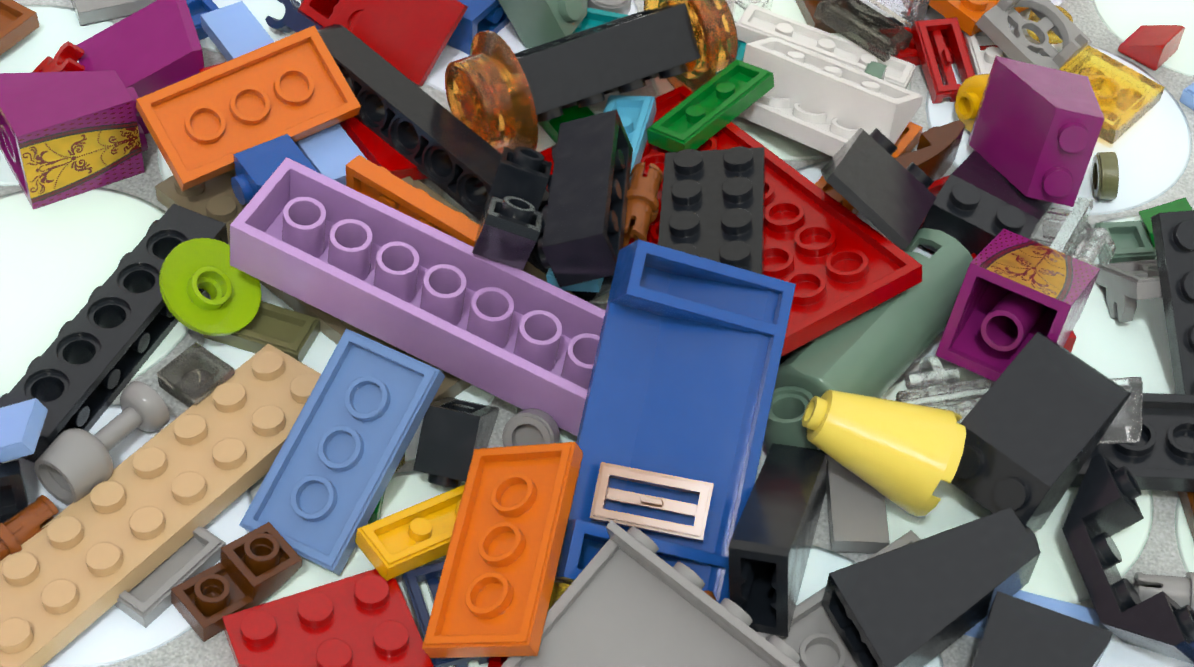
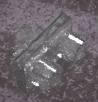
[1030,197,1116,267]
[895,355,991,424]

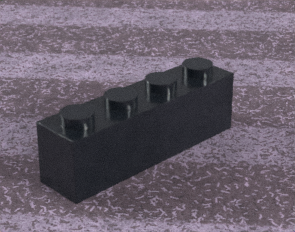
[538,109,633,288]

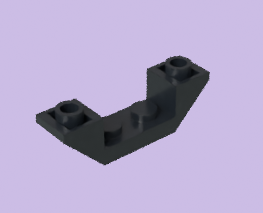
[472,146,552,270]
[1062,453,1194,664]

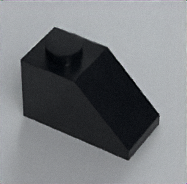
[413,397,499,488]

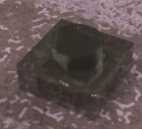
[157,342,235,408]

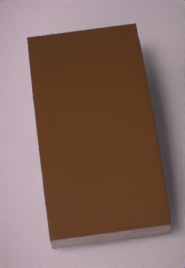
[895,120,965,181]
[171,522,302,642]

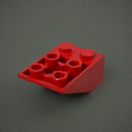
[298,0,468,86]

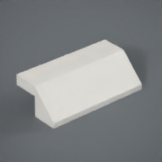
[739,37,923,157]

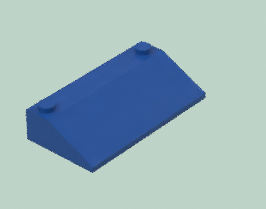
[555,239,796,604]

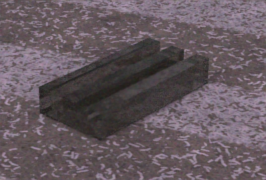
[813,0,913,62]

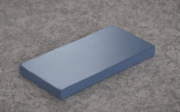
[239,328,445,576]

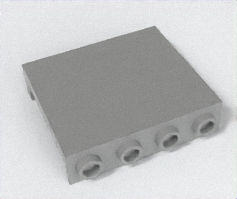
[501,520,801,667]

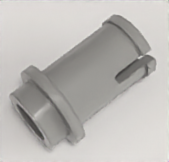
[1133,572,1194,611]

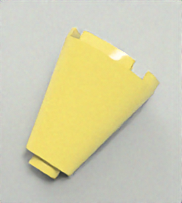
[802,390,966,517]

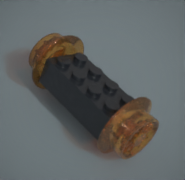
[445,0,738,150]

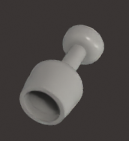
[34,381,170,505]

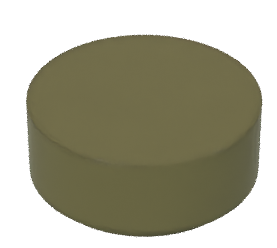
[1092,152,1119,200]

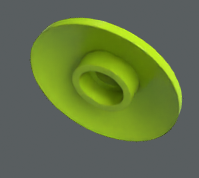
[159,238,262,336]

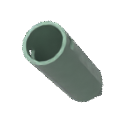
[764,228,973,453]

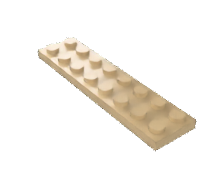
[0,343,321,667]

